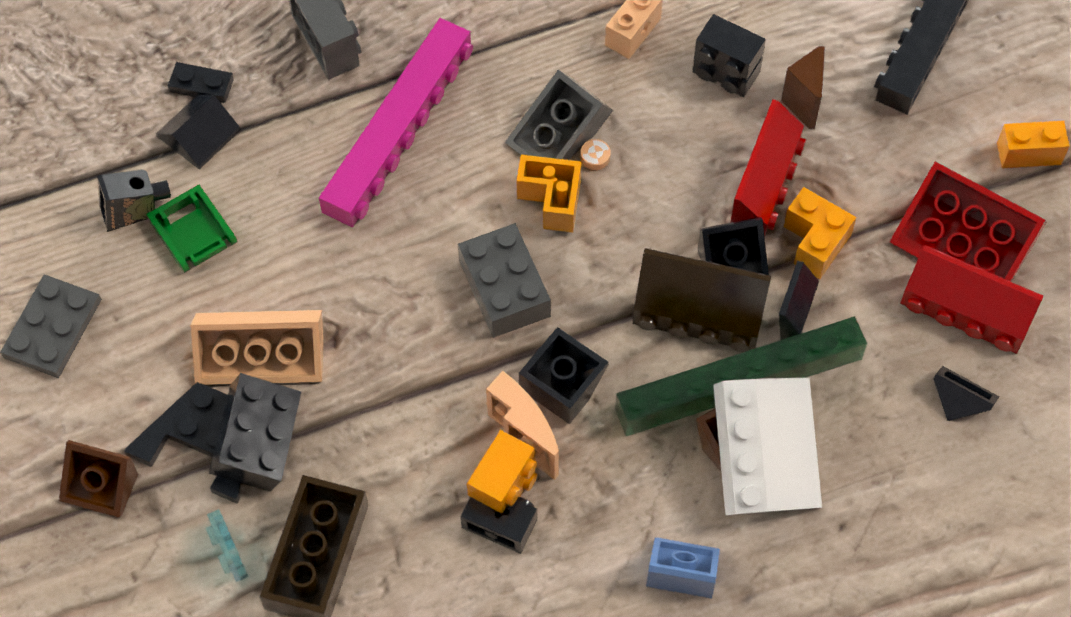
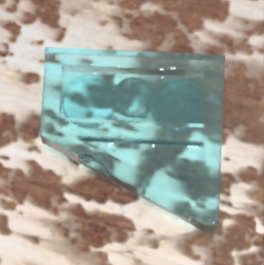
[206,509,248,582]

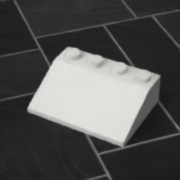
[713,378,822,515]

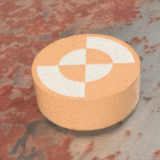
[580,139,611,170]

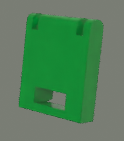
[146,184,238,273]

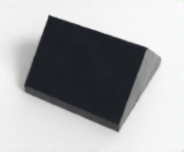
[156,95,241,170]
[698,217,769,275]

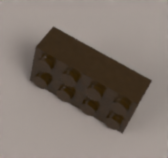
[259,475,369,617]

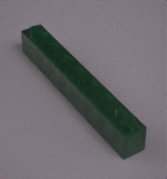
[615,316,867,437]

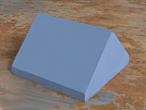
[646,537,720,598]

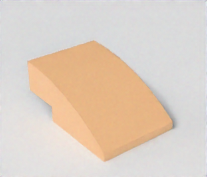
[486,371,559,480]

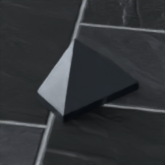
[933,366,1000,421]

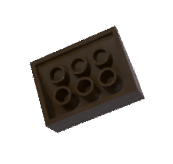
[632,248,771,352]

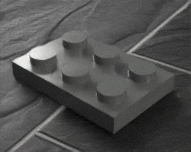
[0,274,102,378]

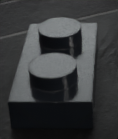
[167,62,234,103]

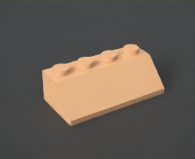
[191,310,323,385]

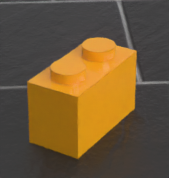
[997,121,1070,168]

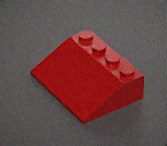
[889,161,1047,282]

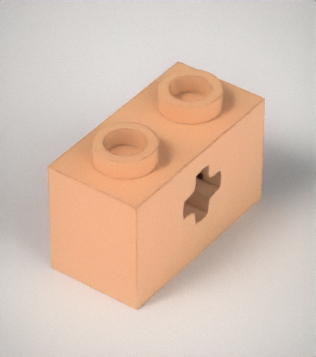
[605,0,663,59]

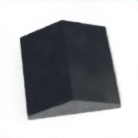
[779,261,819,346]

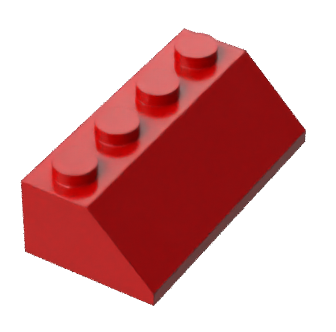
[730,99,807,236]
[900,245,1044,354]

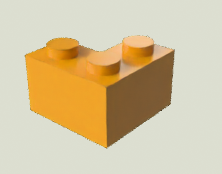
[516,155,582,233]
[784,187,857,279]
[467,430,538,514]

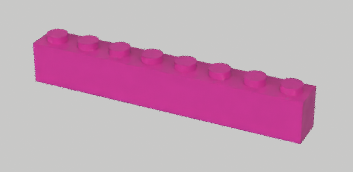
[319,18,473,228]

